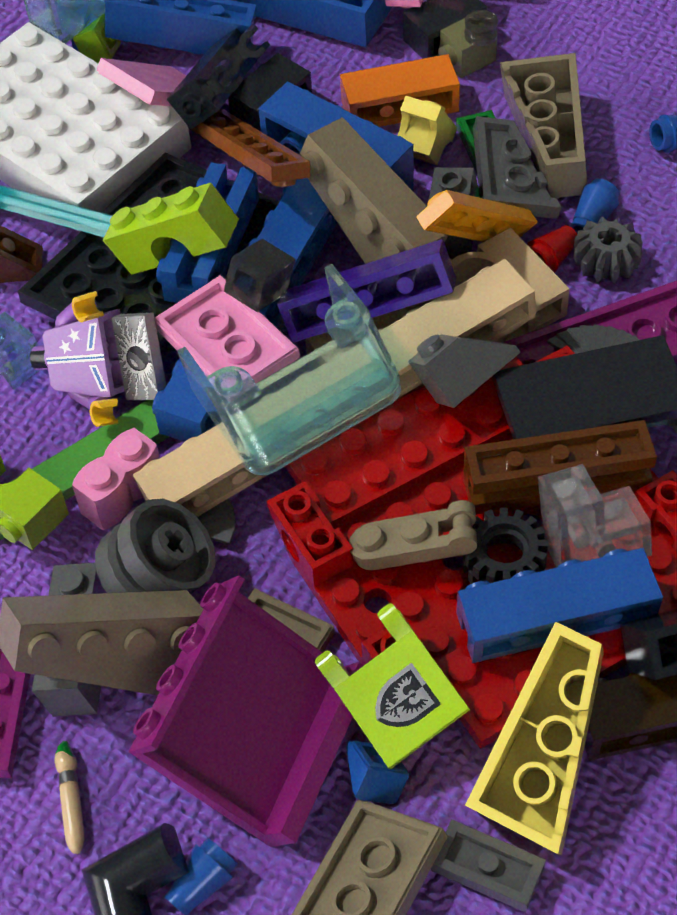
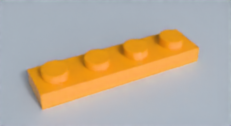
[416,190,538,242]

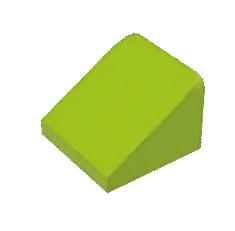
[73,13,121,63]

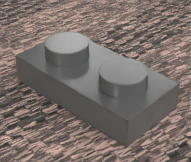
[431,819,546,913]

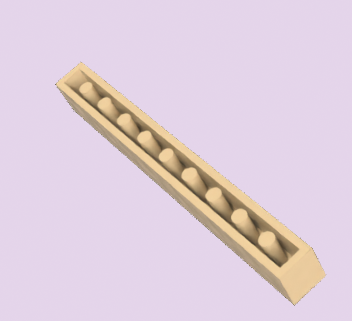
[132,258,536,517]

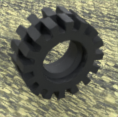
[463,508,548,584]

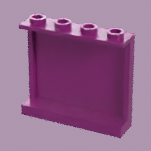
[128,575,364,847]

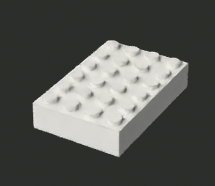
[0,22,191,232]

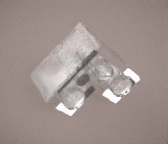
[538,464,652,568]

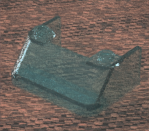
[177,264,401,475]

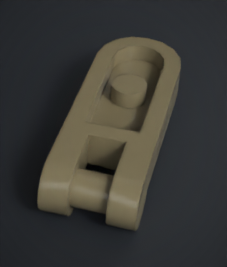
[349,500,477,570]

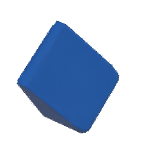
[346,741,410,804]

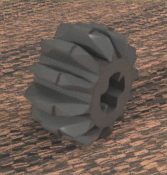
[574,216,643,284]

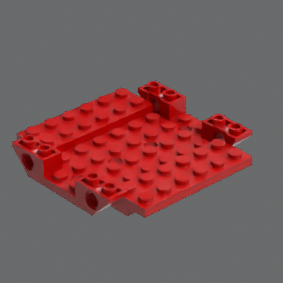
[266,345,677,749]

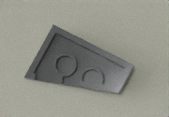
[473,116,562,219]

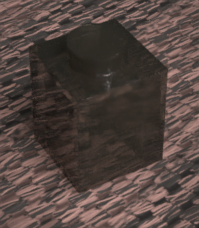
[224,239,296,312]

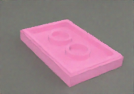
[97,58,186,107]
[155,275,300,405]

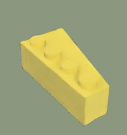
[465,622,604,855]

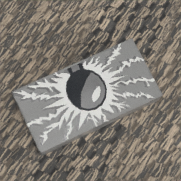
[111,313,166,400]

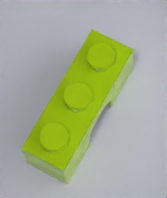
[103,182,239,275]
[0,455,69,550]

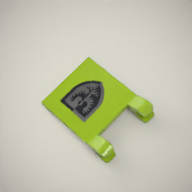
[315,603,470,770]

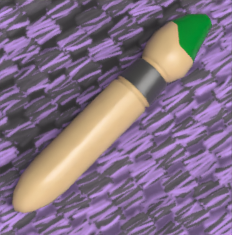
[54,741,85,854]

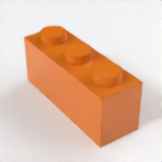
[340,54,460,127]

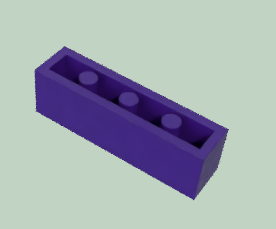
[277,239,456,343]

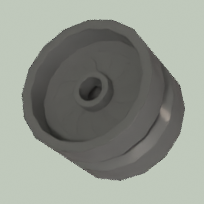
[95,498,216,594]

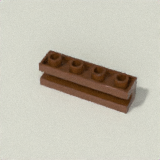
[463,420,657,515]

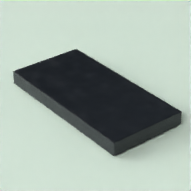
[493,335,677,440]

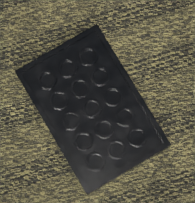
[18,152,280,353]

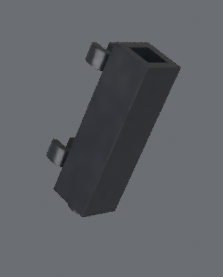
[167,25,270,129]

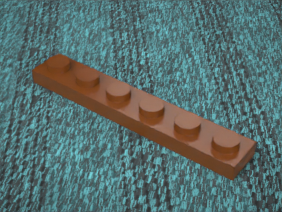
[191,109,310,187]

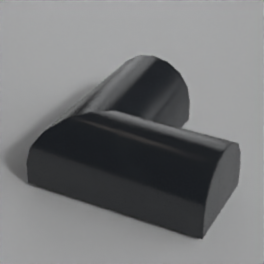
[81,823,189,915]

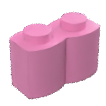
[72,428,160,530]

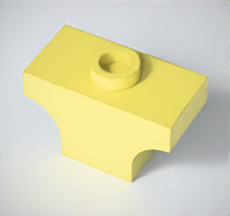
[397,96,457,165]

